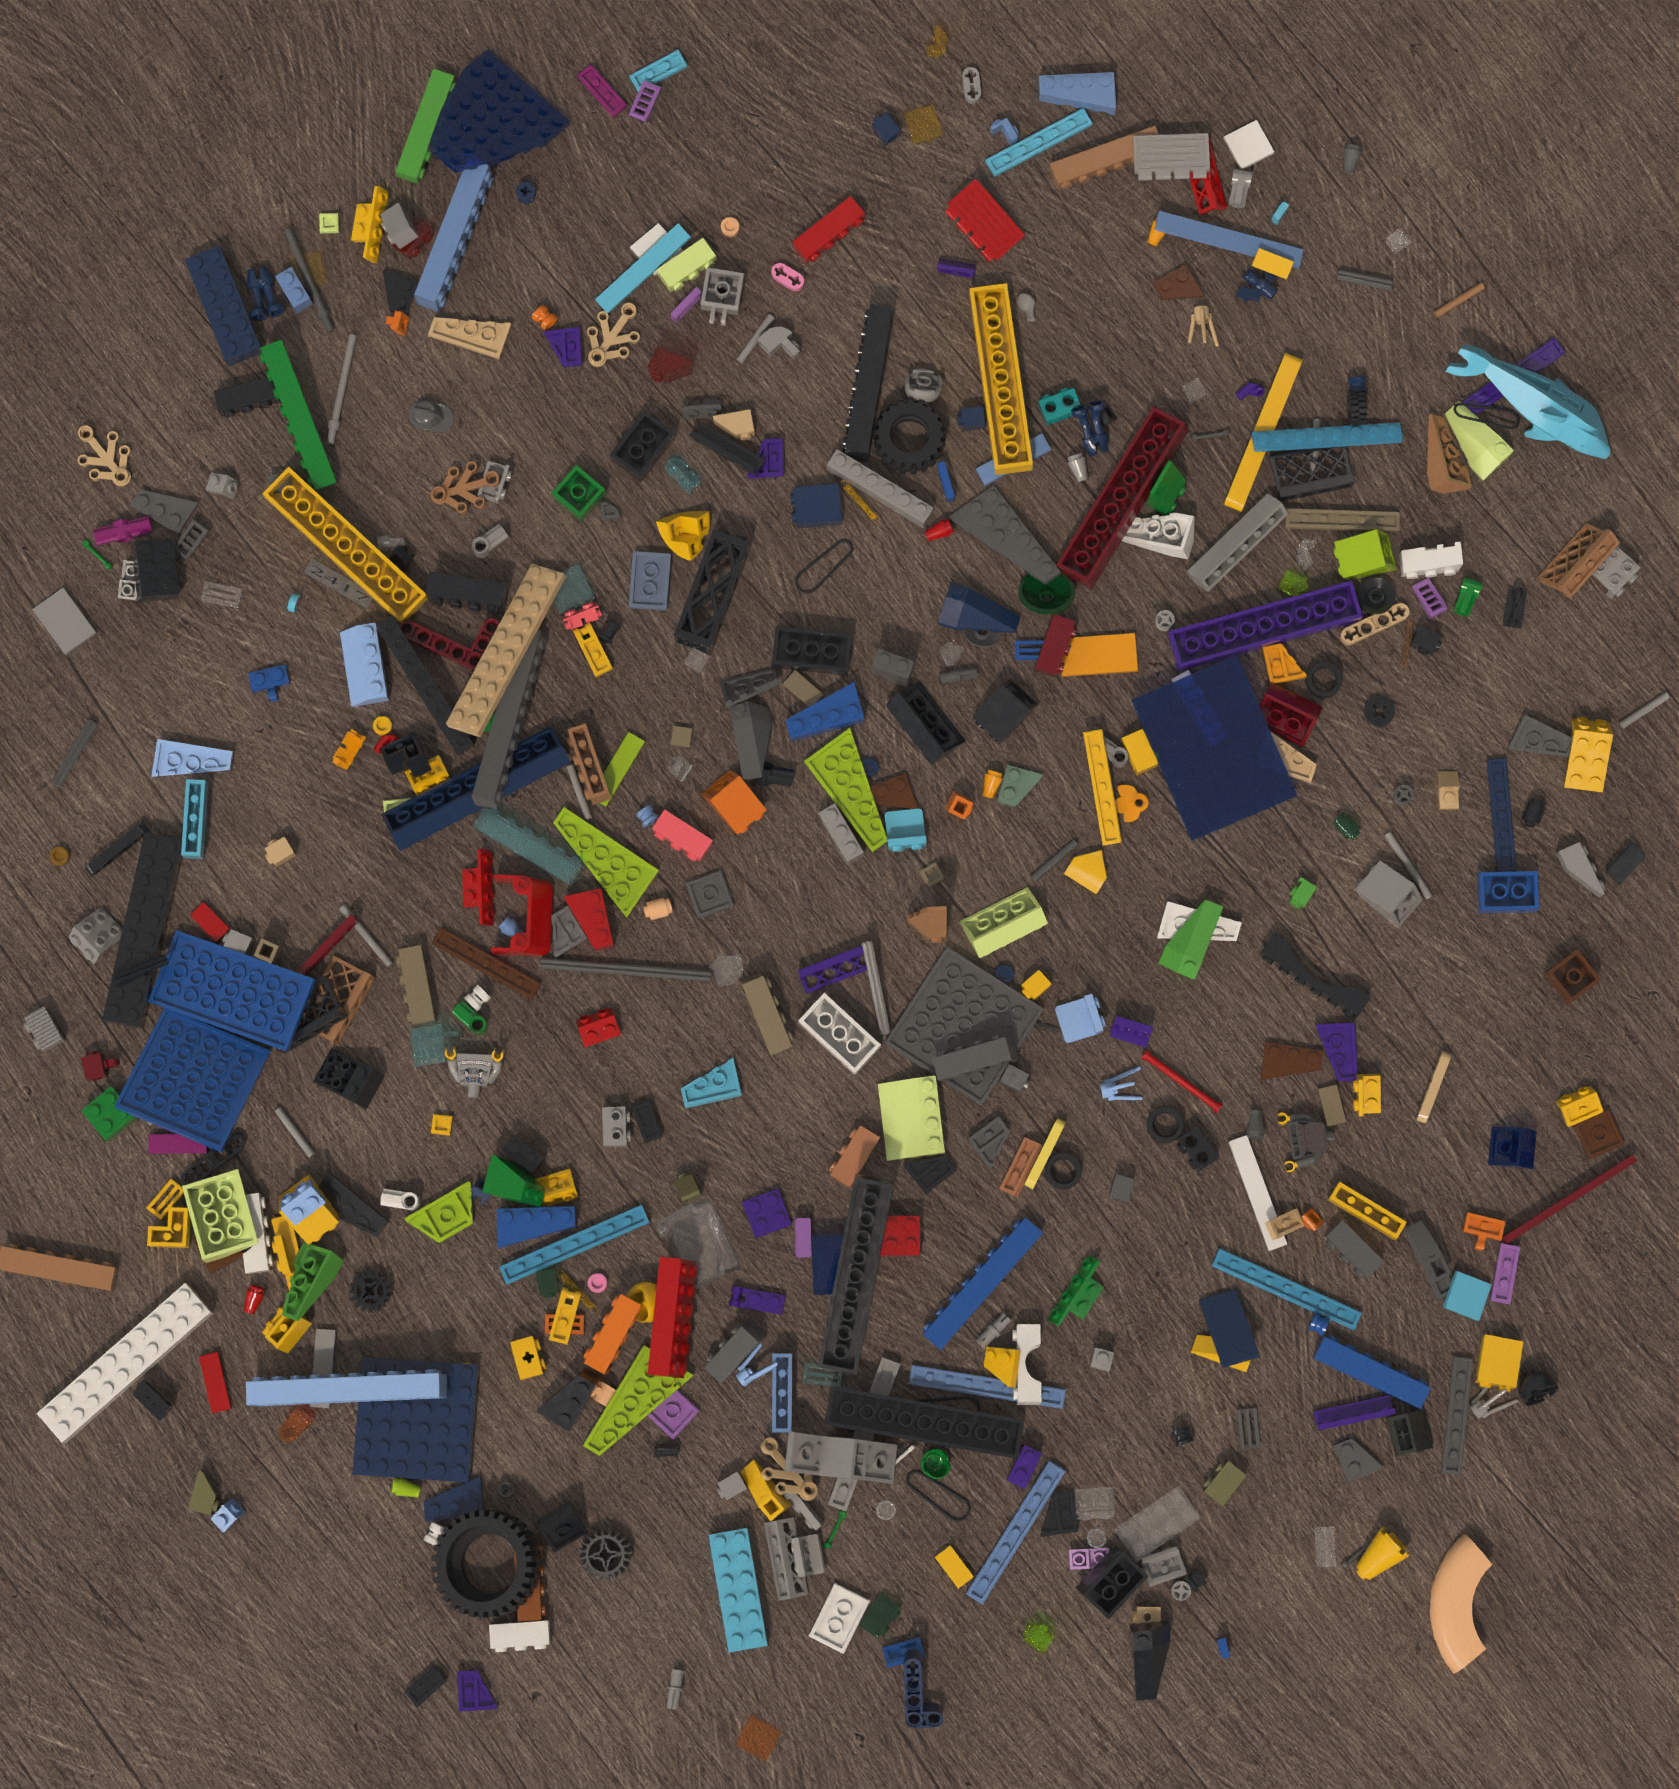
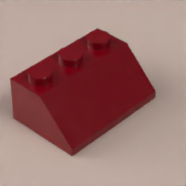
[1252,682,1323,747]

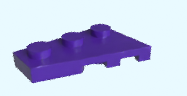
[1315,1023,1358,1082]

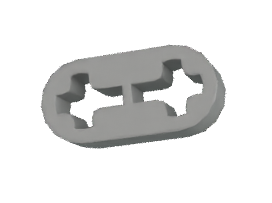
[962,67,981,104]

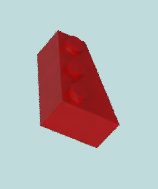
[564,888,614,951]

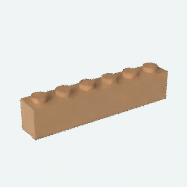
[1049,126,1159,189]
[0,1243,118,1291]

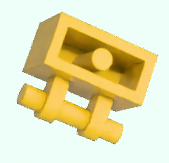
[262,1305,312,1354]

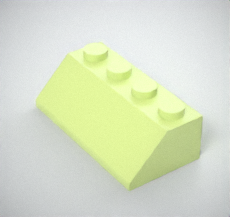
[960,887,1048,958]

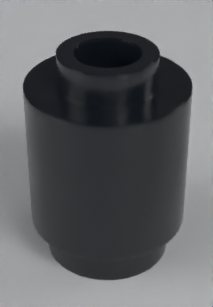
[1521,798,1546,828]

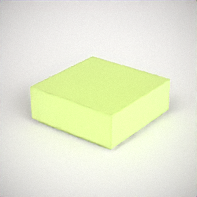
[319,213,339,234]

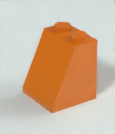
[701,770,766,835]

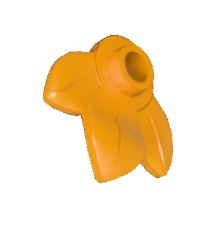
[1115,785,1149,822]

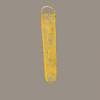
[841,480,880,524]
[557,1270,598,1312]

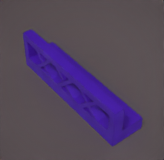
[798,946,878,994]
[1313,1395,1396,1431]

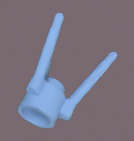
[1100,1066,1143,1101]
[736,1343,778,1387]

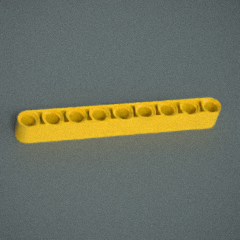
[1224,353,1303,512]

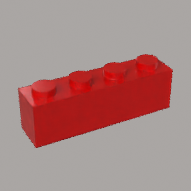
[792,196,865,264]

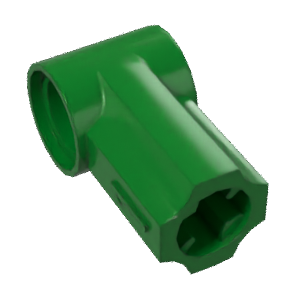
[1453,576,1483,617]
[451,1000,488,1035]

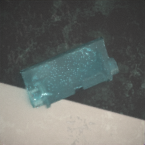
[664,456,701,495]

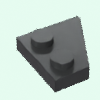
[967,1116,1010,1169]

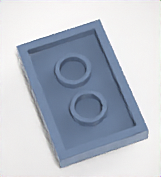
[629,551,671,611]

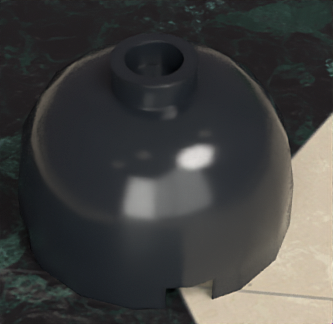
[1518,1369,1559,1406]

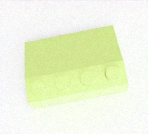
[878,1076,945,1161]
[182,1169,259,1263]

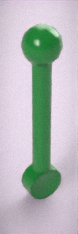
[82,540,112,569]
[824,1511,846,1549]

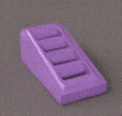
[629,81,661,123]
[1412,578,1448,620]

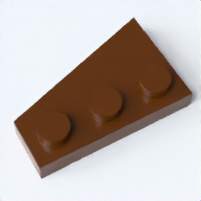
[1260,1042,1323,1080]

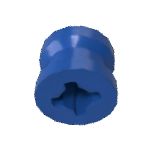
[1308,1312,1330,1336]

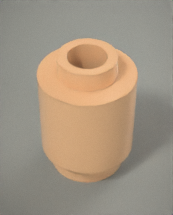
[643,897,673,920]

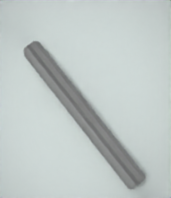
[862,941,890,1035]

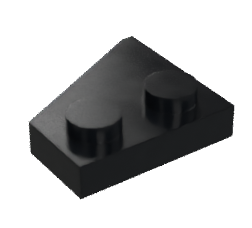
[383,270,419,316]
[903,1155,956,1195]
[1040,1492,1078,1537]

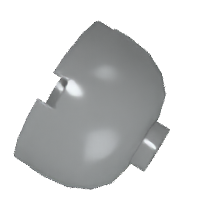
[904,369,943,404]

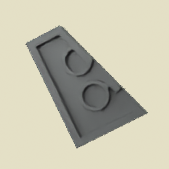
[719,668,779,708]
[1508,715,1572,757]

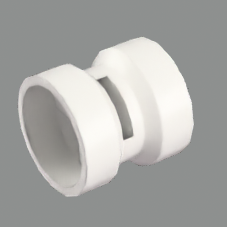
[464,984,491,1011]
[423,1522,445,1545]

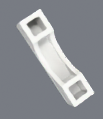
[243,1193,273,1274]
[1012,1324,1042,1405]

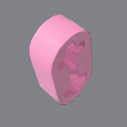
[771,263,804,291]

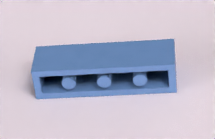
[772,1353,792,1433]

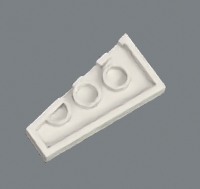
[1157,901,1241,941]

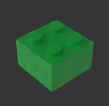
[551,465,606,522]
[81,1086,138,1142]

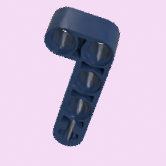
[904,1649,943,1728]

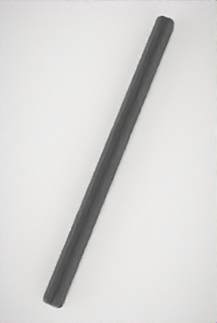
[540,957,712,981]

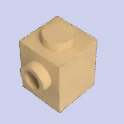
[264,837,296,867]
[1132,1607,1161,1624]

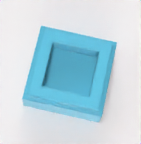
[1272,202,1289,225]

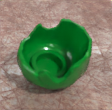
[920,1448,951,1479]

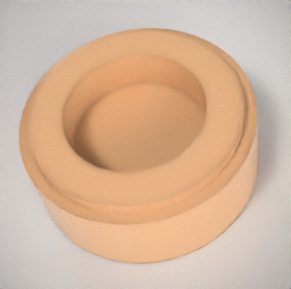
[721,217,740,237]

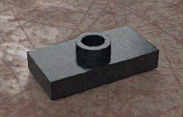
[632,1100,663,1143]
[404,1666,447,1707]

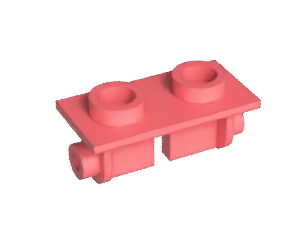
[561,601,602,630]

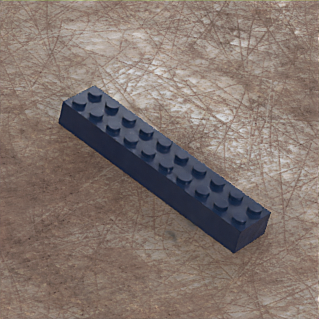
[381,726,570,851]

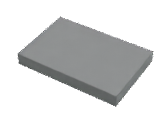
[32,588,97,655]

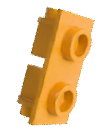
[332,729,366,770]

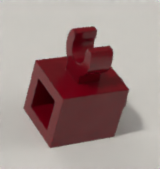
[81,1051,119,1082]

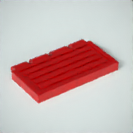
[944,178,1025,262]

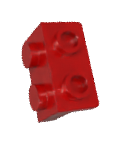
[576,1008,621,1047]

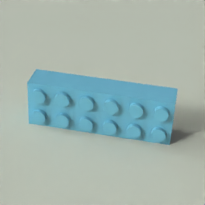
[709,1528,768,1653]

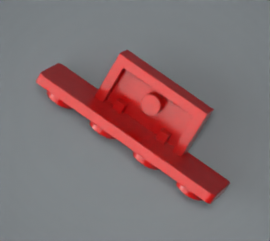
[462,848,494,926]

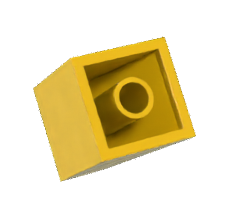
[279,1174,339,1245]

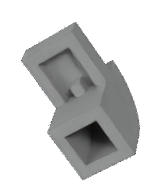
[757,327,800,361]

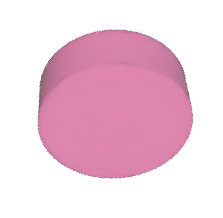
[588,1273,608,1293]

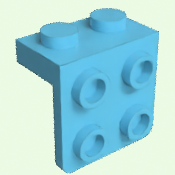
[885,809,927,852]

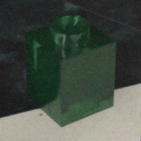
[536,1268,560,1299]

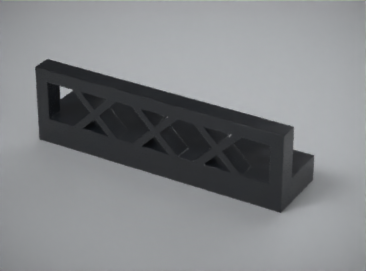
[690,423,766,477]

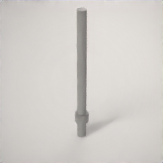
[326,334,357,444]

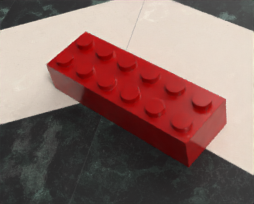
[647,1257,698,1378]

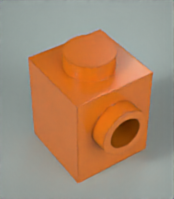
[945,790,973,820]

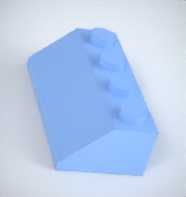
[340,623,389,707]

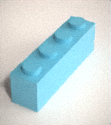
[181,779,209,859]

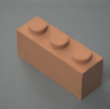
[829,1125,880,1188]

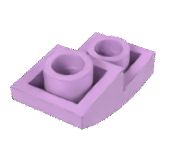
[1069,1548,1110,1570]

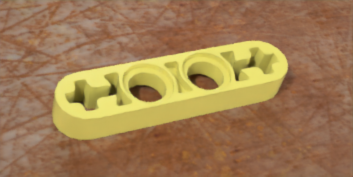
[1024,1118,1066,1189]

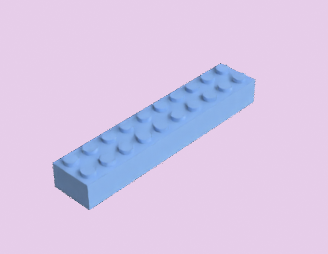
[246,1369,447,1406]

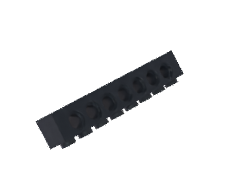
[376,615,474,756]

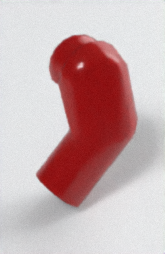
[373,734,400,755]

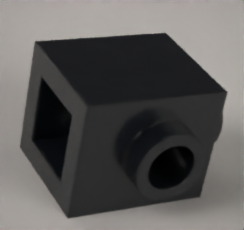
[1411,626,1442,656]

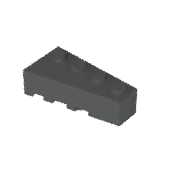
[932,1035,1019,1081]

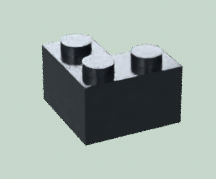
[380,732,432,778]

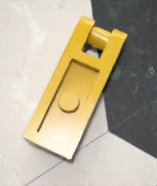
[573,622,613,678]
[549,1287,582,1345]

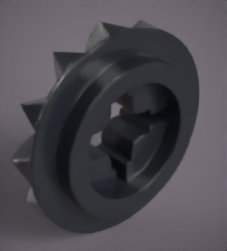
[1364,696,1395,727]

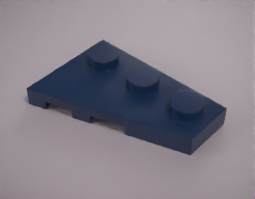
[424,1476,484,1522]

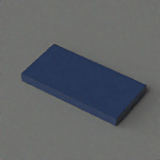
[1199,1289,1260,1368]

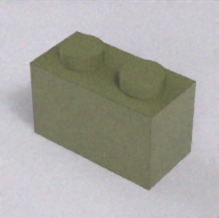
[1203,1461,1247,1506]

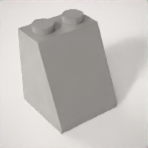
[1356,861,1423,929]

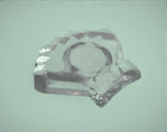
[709,953,743,986]

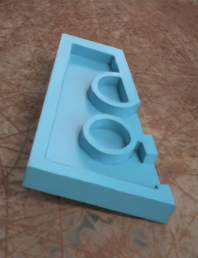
[681,1058,742,1109]

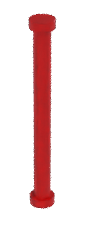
[1141,1050,1223,1113]

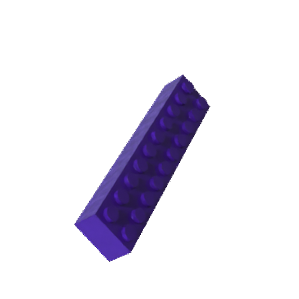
[1167,581,1363,672]

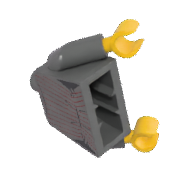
[1278,1113,1335,1172]

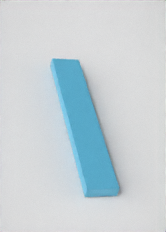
[985,108,1093,177]
[595,223,691,314]

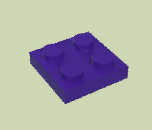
[742,1189,792,1239]

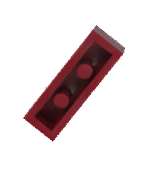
[1035,614,1077,678]

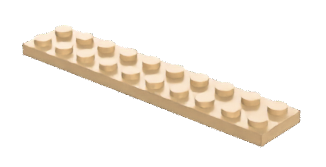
[446,564,566,737]

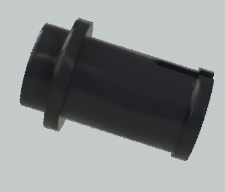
[654,1443,678,1459]

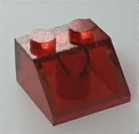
[648,346,693,383]

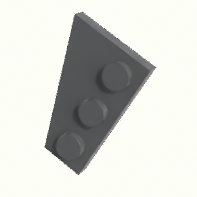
[130,489,199,535]

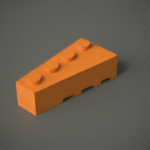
[583,1294,643,1374]

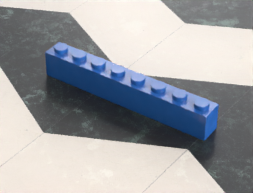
[923,1218,1043,1351]

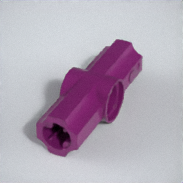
[93,516,153,546]

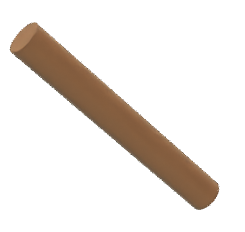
[1434,282,1485,318]

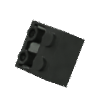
[1386,1410,1433,1456]

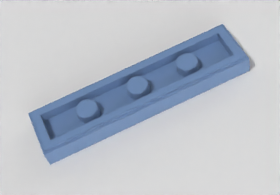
[976,434,1051,486]

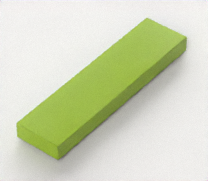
[600,732,645,807]

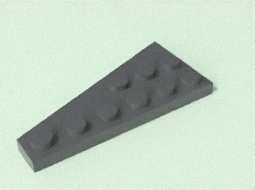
[948,485,1061,585]

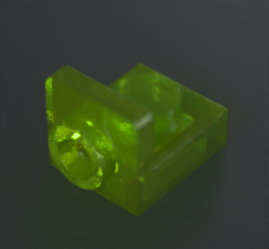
[1278,570,1309,596]

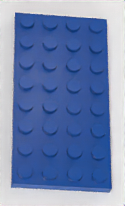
[148,930,316,1052]

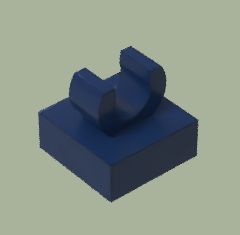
[471,1178,491,1205]

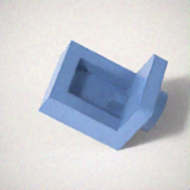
[990,118,1019,146]
[211,1498,245,1533]

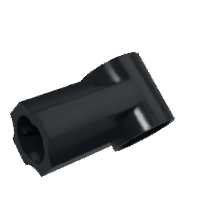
[754,761,794,786]

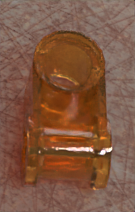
[279,1406,315,1442]

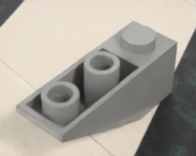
[1556,842,1605,897]

